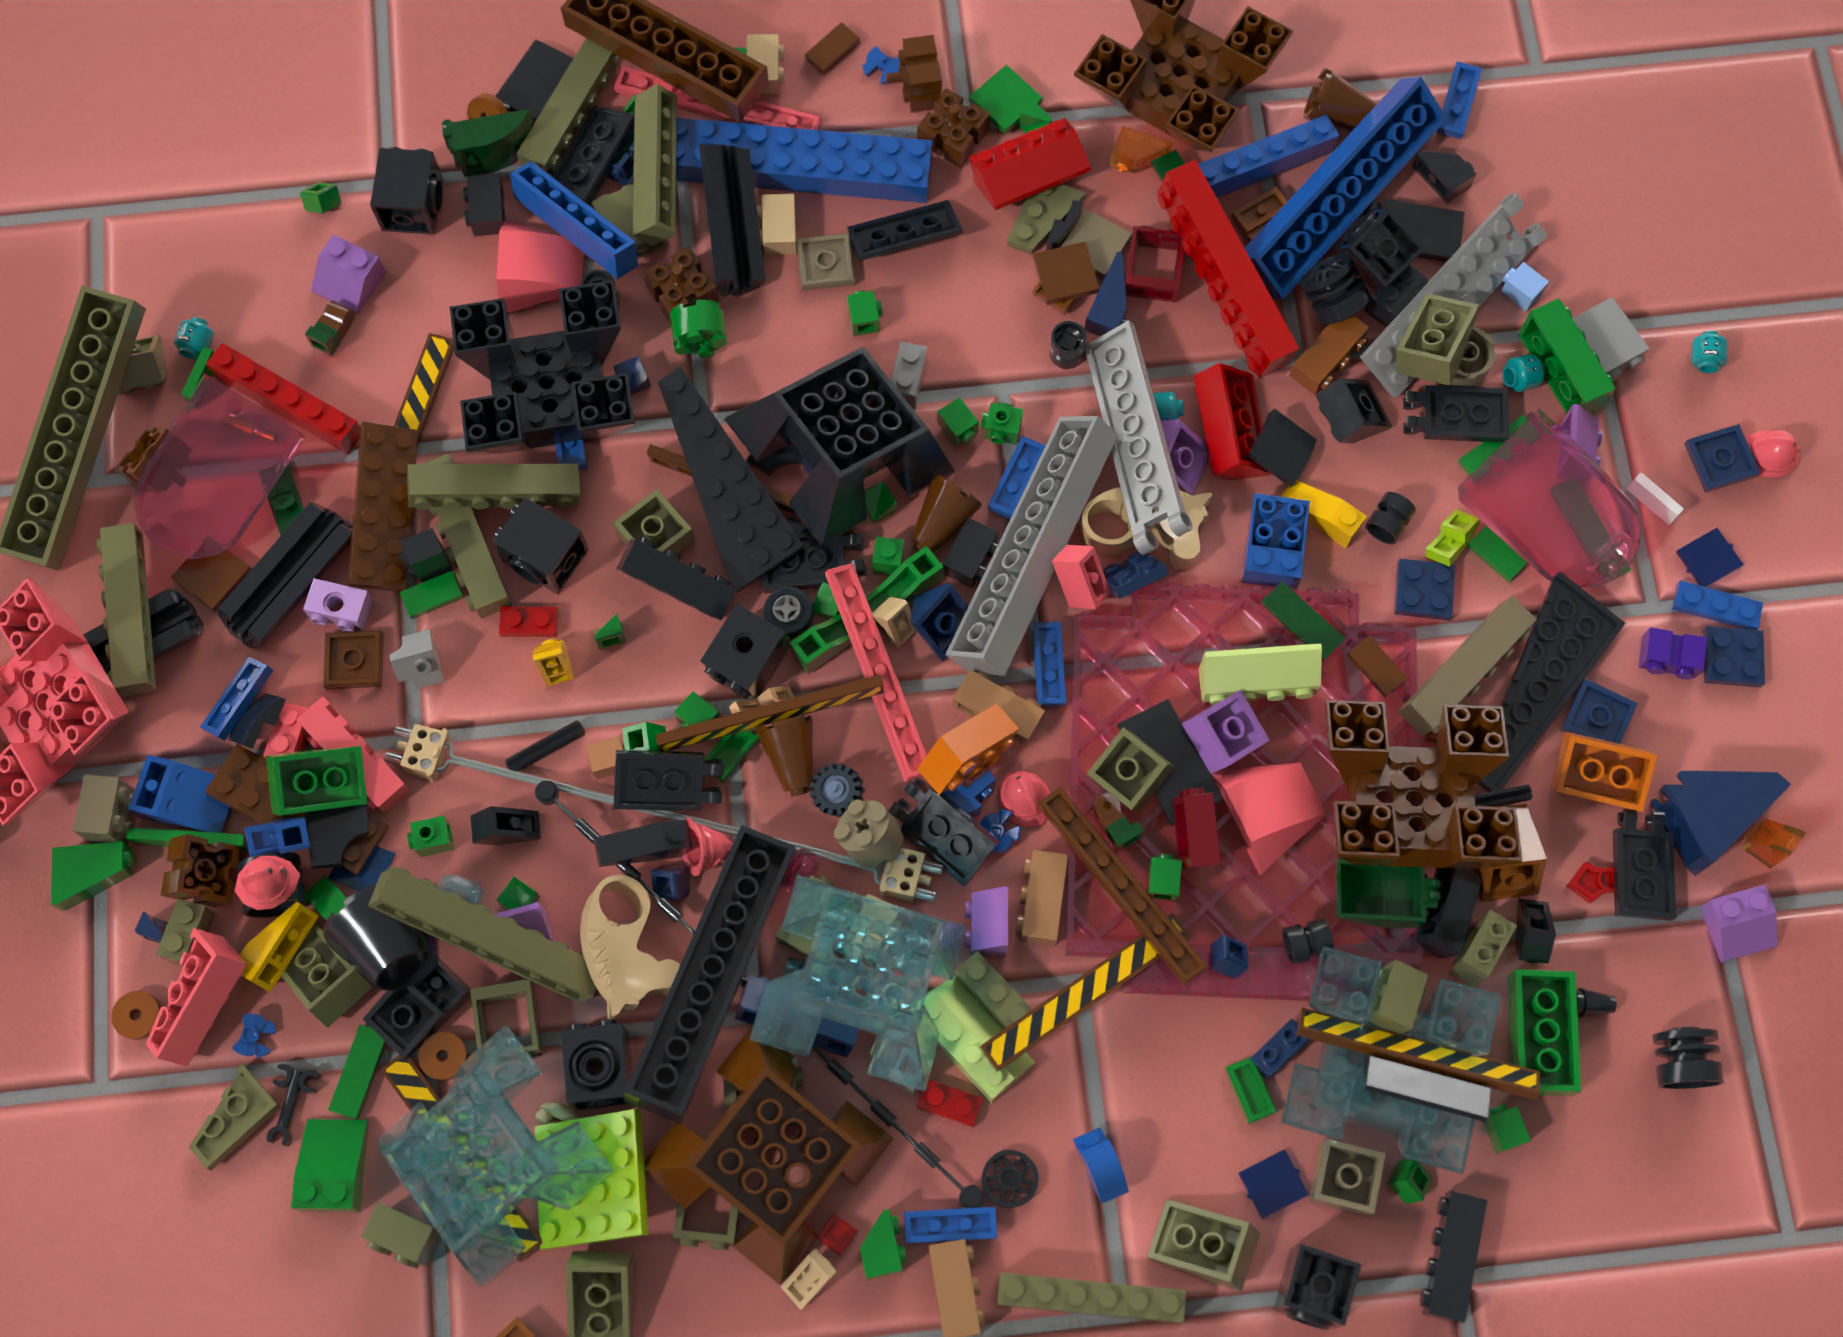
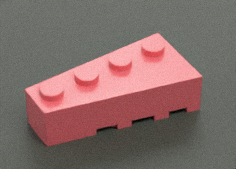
[296,696,410,814]
[146,928,247,1067]

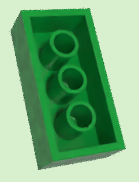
[1518,298,1615,415]
[1507,969,1581,1097]

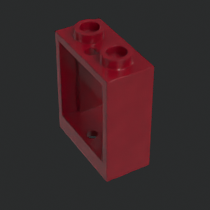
[1125,225,1184,303]
[1172,788,1221,868]

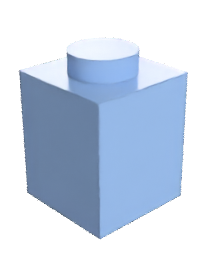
[1501,262,1549,312]

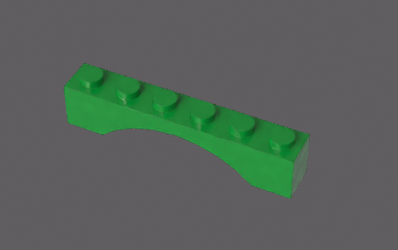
[790,546,944,674]

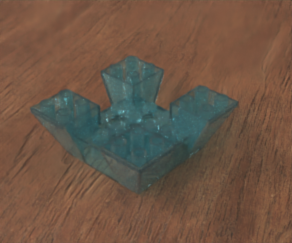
[750,874,966,1091]
[1281,946,1501,1174]
[376,1025,614,1287]

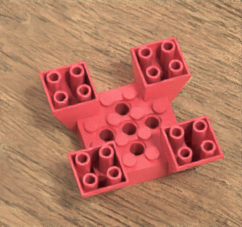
[0,578,129,826]

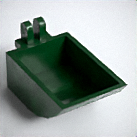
[442,109,534,177]
[1336,859,1441,929]

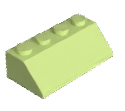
[1198,644,1322,705]
[911,976,1035,1104]

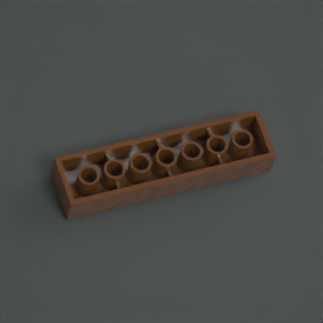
[560,0,769,123]

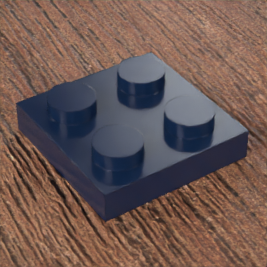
[1684,424,1760,493]
[1103,552,1169,599]
[1394,558,1455,621]
[1703,626,1765,688]
[1561,679,1638,744]

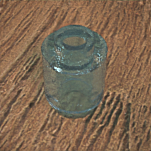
[438,874,484,905]

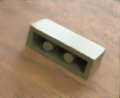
[955,951,1032,1029]

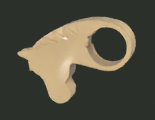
[1079,487,1212,570]
[580,875,680,1020]

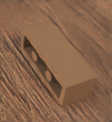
[953,670,1045,747]
[1016,850,1068,946]
[929,1239,986,1337]

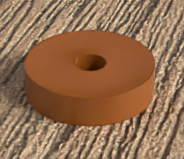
[467,93,508,119]
[111,991,161,1040]
[418,1032,468,1081]

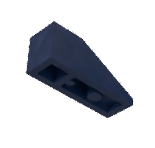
[1085,251,1129,337]

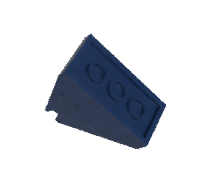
[1651,770,1791,876]

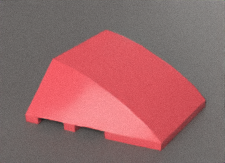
[496,220,585,316]
[1209,763,1326,876]

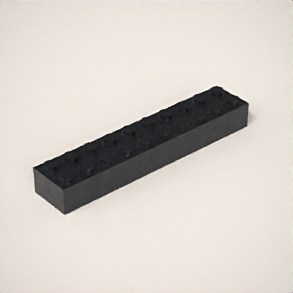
[624,825,796,1124]

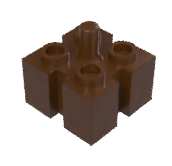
[885,35,942,113]
[917,88,990,168]
[643,246,719,324]
[114,426,193,494]
[160,834,240,907]

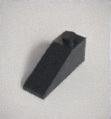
[593,819,692,867]

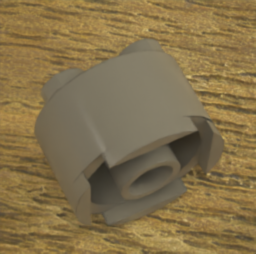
[1448,327,1496,387]
[834,800,903,869]

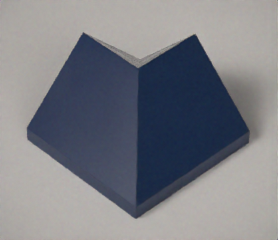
[911,583,968,662]

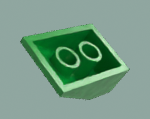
[266,746,367,816]
[291,1119,368,1212]

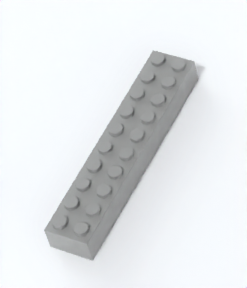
[945,416,1118,676]

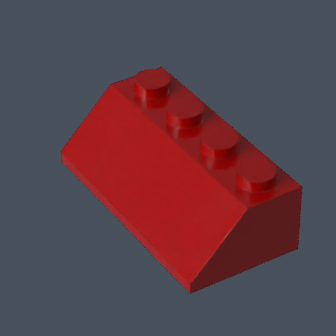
[969,118,1092,211]
[1194,362,1271,481]

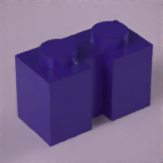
[1639,627,1707,680]

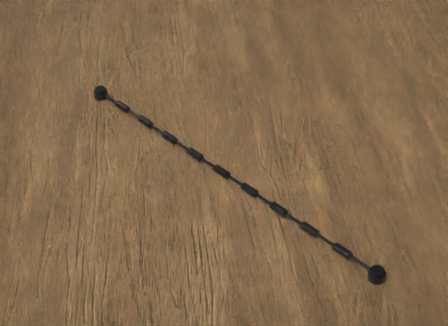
[535,780,984,1208]

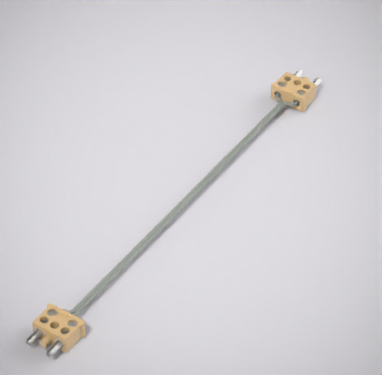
[384,724,943,903]

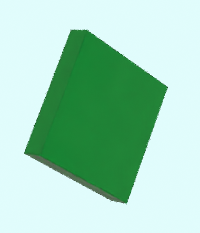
[969,64,1043,134]

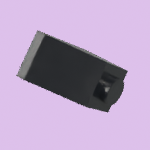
[1412,151,1477,204]
[470,806,541,846]
[1515,898,1556,964]

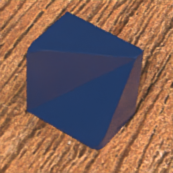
[614,356,651,395]
[651,865,689,900]
[135,912,168,943]
[1210,934,1249,979]

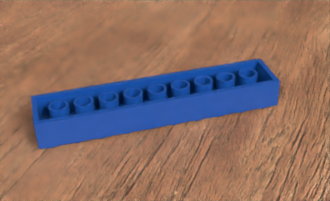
[1245,77,1448,299]
[676,118,932,203]

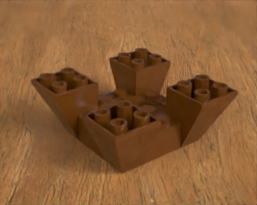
[1074,0,1294,152]
[1325,700,1523,869]
[644,1024,894,1286]

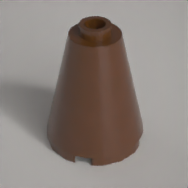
[1304,68,1377,127]
[911,475,982,553]
[756,715,813,797]

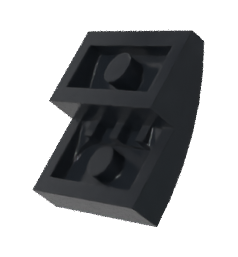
[1248,409,1317,488]
[228,693,286,749]

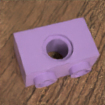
[303,579,374,632]

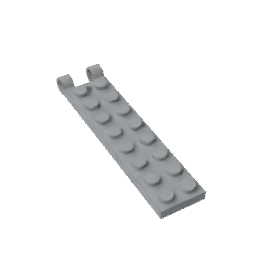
[1360,192,1547,397]
[1085,320,1193,555]

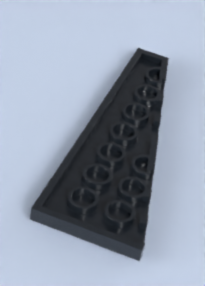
[658,366,805,593]
[1478,571,1626,792]

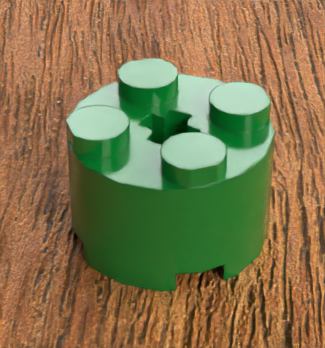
[670,300,727,358]

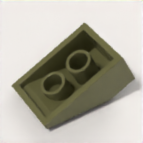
[1396,293,1479,385]
[281,922,373,1028]
[1147,1199,1260,1292]
[566,1251,635,1337]

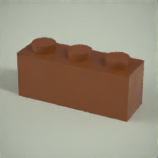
[1289,315,1369,395]

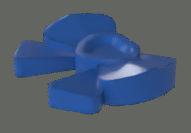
[862,46,899,85]
[980,809,1022,854]
[232,1013,276,1058]

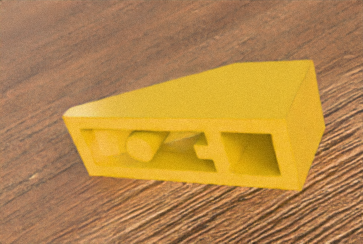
[1281,481,1367,549]
[532,639,574,686]
[240,902,319,993]

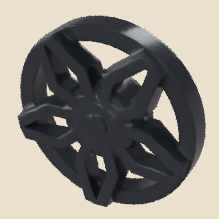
[982,1150,1039,1208]

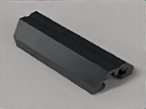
[699,143,766,296]
[218,502,352,648]
[83,588,204,674]

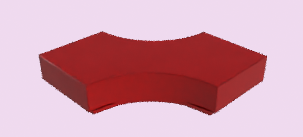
[1566,862,1614,904]

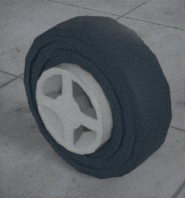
[763,586,814,637]

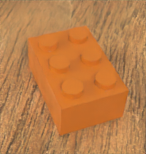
[917,703,1019,795]
[1551,731,1658,812]

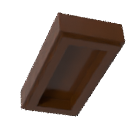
[805,22,860,75]
[1347,636,1408,698]

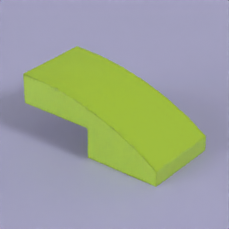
[1425,509,1480,567]

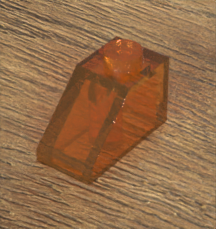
[1110,126,1172,174]
[1741,819,1806,869]

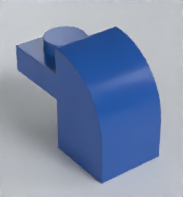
[943,771,996,818]
[244,816,310,857]
[1073,1128,1129,1204]

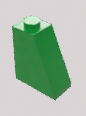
[51,841,136,911]

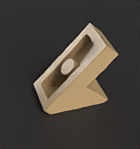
[872,597,917,649]

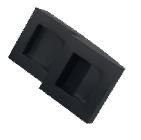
[1046,199,1083,251]

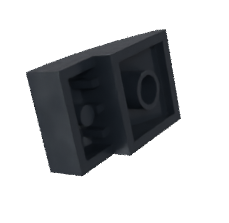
[363,958,471,1059]

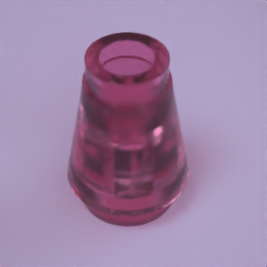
[782,848,820,894]

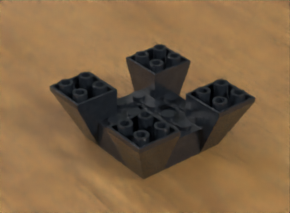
[449,280,635,453]
[725,347,955,546]

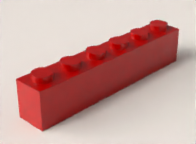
[206,343,360,455]

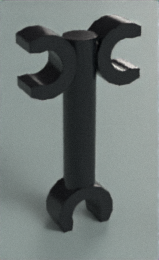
[266,1064,321,1147]

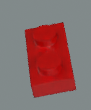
[499,606,558,637]
[916,1078,983,1128]

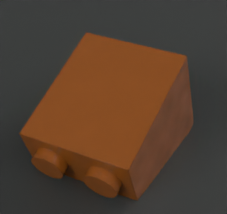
[1474,804,1547,902]

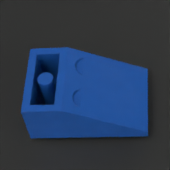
[1241,493,1310,590]
[128,754,231,833]

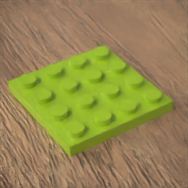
[535,1109,648,1250]

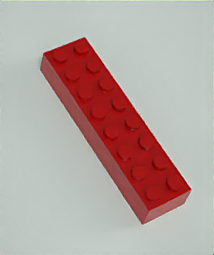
[1157,159,1299,379]

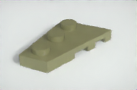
[1007,184,1086,255]
[189,1063,281,1171]

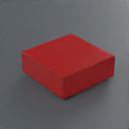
[817,1213,859,1257]

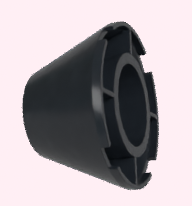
[323,878,439,991]

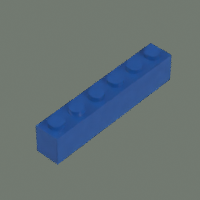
[1198,115,1339,198]
[510,161,638,279]

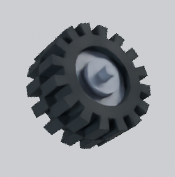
[809,763,865,817]

